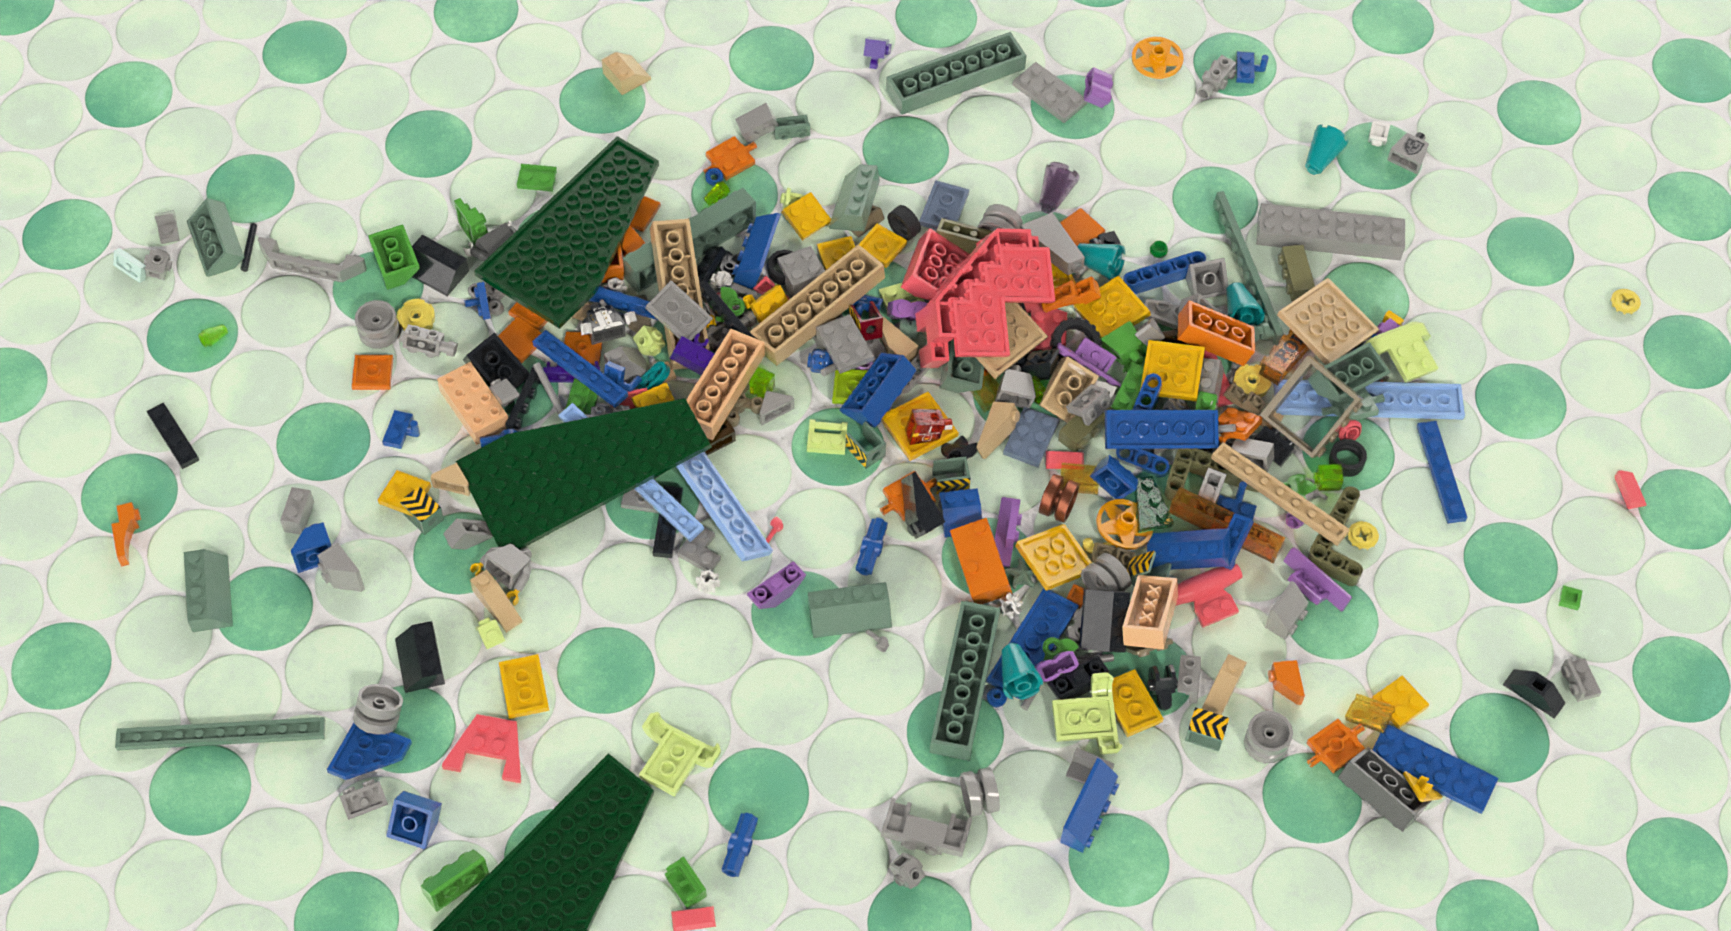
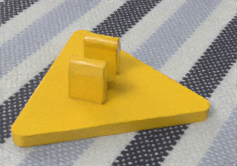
[1403,771,1443,802]

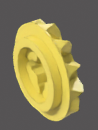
[1610,289,1641,315]
[1348,521,1379,550]

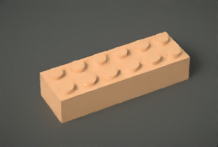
[686,329,765,440]

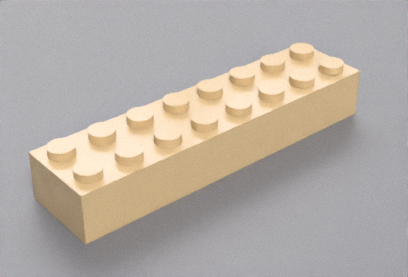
[650,219,710,370]
[750,244,885,366]

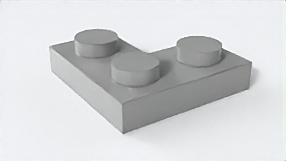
[677,527,721,571]

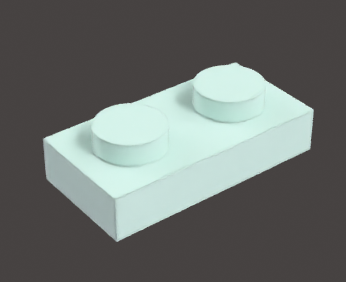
[113,248,146,283]

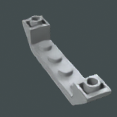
[258,237,367,282]

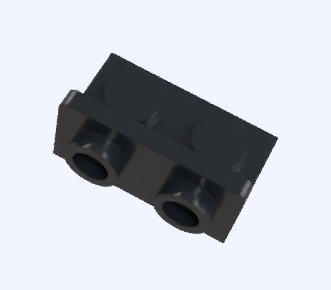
[1253,426,1297,467]

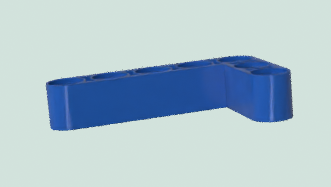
[1116,373,1170,477]

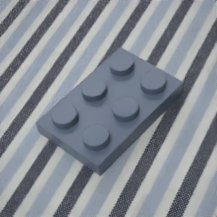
[919,180,969,230]
[1003,407,1059,468]

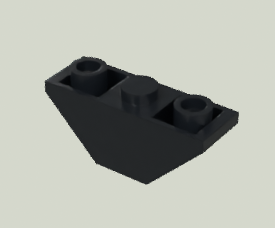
[1014,349,1060,381]
[1047,656,1109,700]
[1503,669,1566,719]

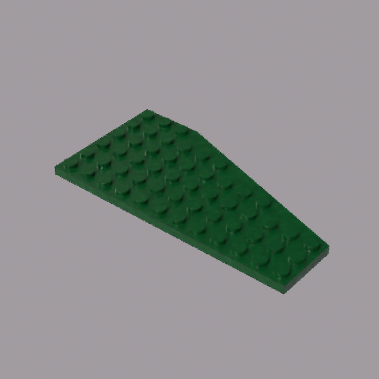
[474,136,659,329]
[455,398,712,550]
[433,753,654,931]

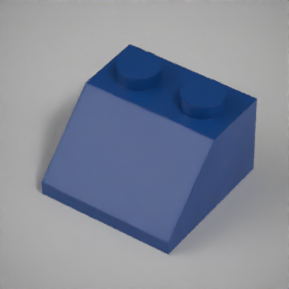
[1090,455,1138,499]
[938,488,982,538]
[291,522,332,573]
[386,791,442,849]

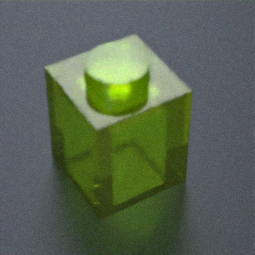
[749,367,775,399]
[1313,464,1344,491]

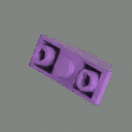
[747,561,806,609]

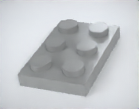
[645,281,713,341]

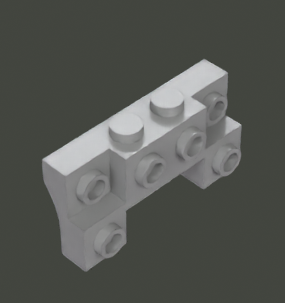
[881,798,972,857]

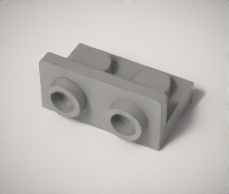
[1066,384,1112,426]
[1177,655,1201,703]
[1561,658,1601,702]
[339,779,388,820]

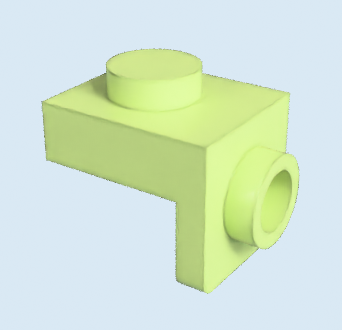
[780,188,805,210]
[475,617,505,649]

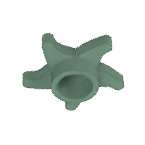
[1005,558,1035,589]

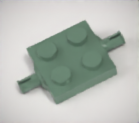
[1321,387,1385,420]

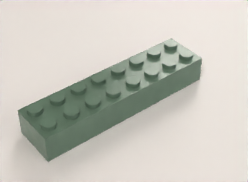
[886,31,1027,115]
[623,188,756,294]
[930,601,1001,761]

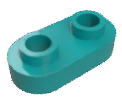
[637,361,670,390]

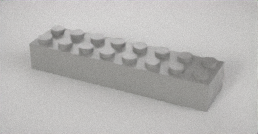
[1256,203,1405,261]

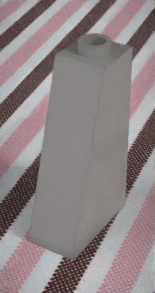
[1020,212,1085,275]

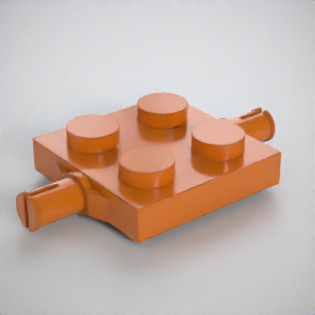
[703,136,757,181]
[1218,407,1262,443]
[880,471,937,521]
[1307,719,1365,773]

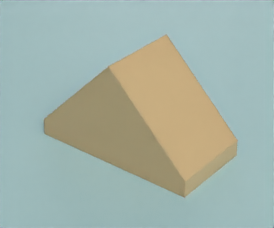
[430,463,471,496]

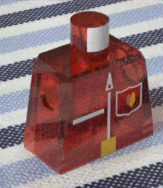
[905,409,953,445]

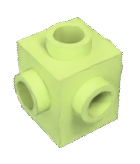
[633,325,666,356]

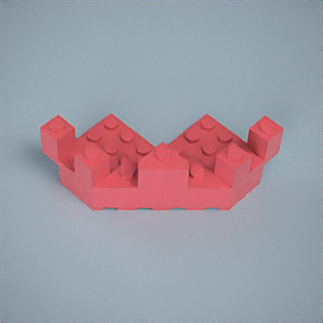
[915,228,1055,368]

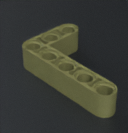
[1164,449,1267,501]
[1307,486,1363,586]

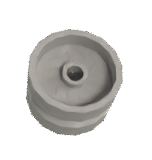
[977,204,1023,231]
[355,300,400,349]
[1081,553,1131,591]
[353,684,403,734]
[1244,711,1293,764]
[960,767,1000,817]

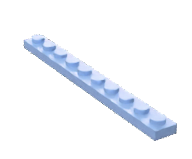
[558,403,704,542]

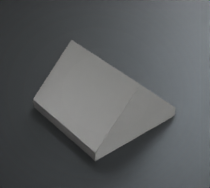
[1186,258,1228,298]

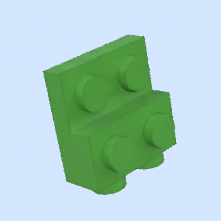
[454,198,488,247]

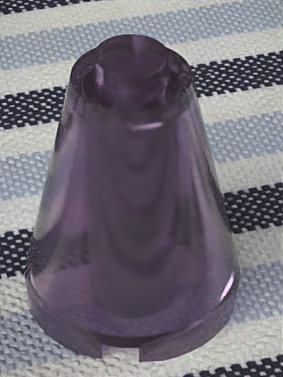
[1039,162,1080,214]

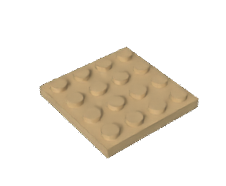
[1277,278,1379,365]
[975,303,1048,379]

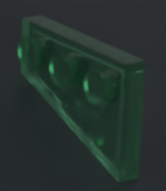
[1134,476,1174,533]

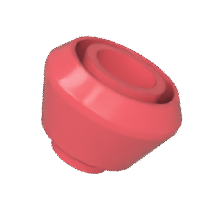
[1337,420,1362,441]

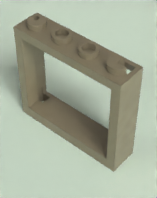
[1260,356,1364,458]

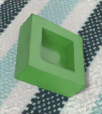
[1558,585,1583,611]

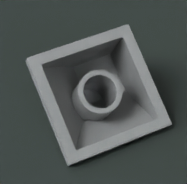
[604,346,650,384]

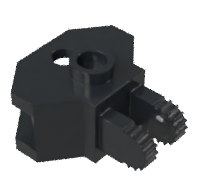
[1148,664,1178,711]

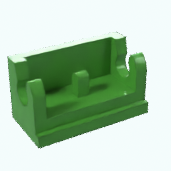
[665,856,707,909]

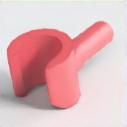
[766,516,783,544]

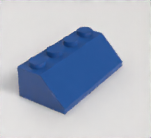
[732,213,781,290]
[840,353,916,428]
[1147,528,1231,570]
[1060,758,1120,853]

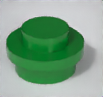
[1150,241,1168,258]

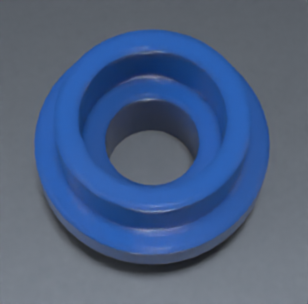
[705,168,723,186]
[987,688,1007,708]

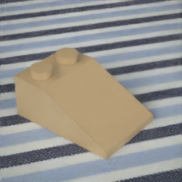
[1039,357,1099,423]

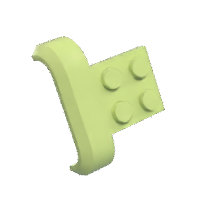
[1362,321,1438,383]
[1052,673,1122,755]
[639,712,721,797]

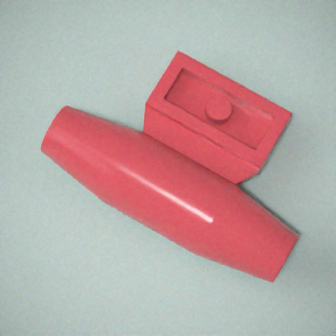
[1176,564,1243,628]

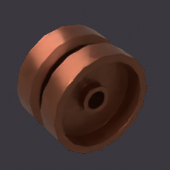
[1039,474,1080,523]

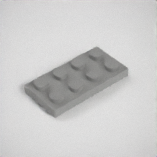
[1012,62,1087,123]

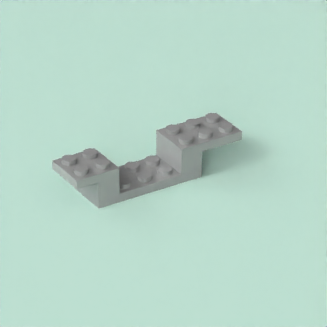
[777,246,874,374]

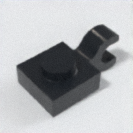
[1089,231,1122,245]

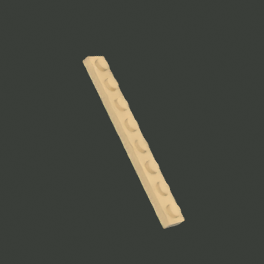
[1211,442,1350,546]

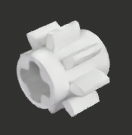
[710,271,733,293]
[604,277,627,293]
[696,569,720,595]
[998,592,1024,618]

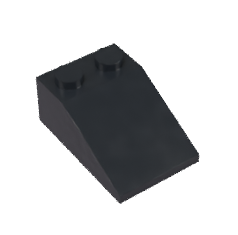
[463,332,530,389]
[901,471,946,539]

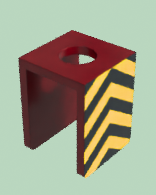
[849,301,883,341]

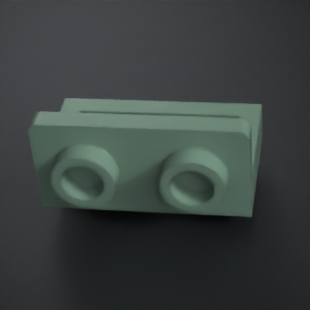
[774,115,811,140]

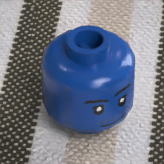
[807,349,833,373]

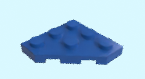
[327,723,412,780]

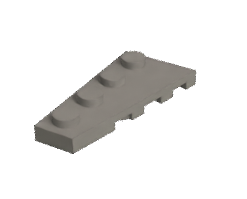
[1144,299,1222,329]

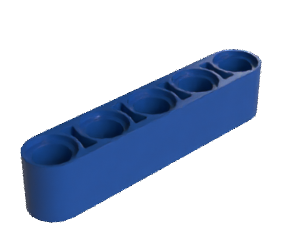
[1123,251,1206,295]

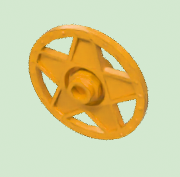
[1132,37,1183,79]
[1096,499,1153,550]

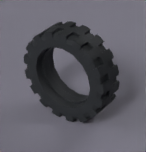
[1050,317,1102,362]

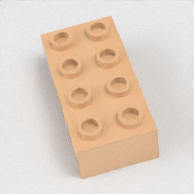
[437,362,508,445]
[1123,575,1178,649]

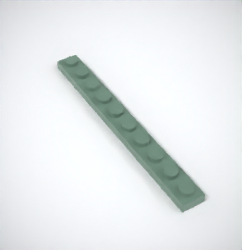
[1213,191,1284,347]
[115,717,326,751]

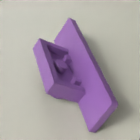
[1057,337,1122,387]
[995,497,1022,568]
[1283,547,1352,612]

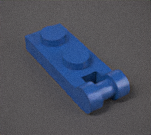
[1225,513,1254,570]

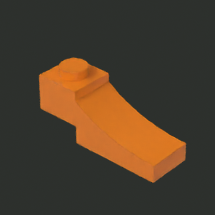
[1041,276,1101,313]
[111,502,141,567]

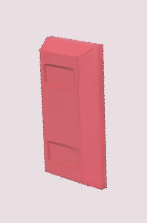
[1046,451,1084,470]
[671,906,716,931]

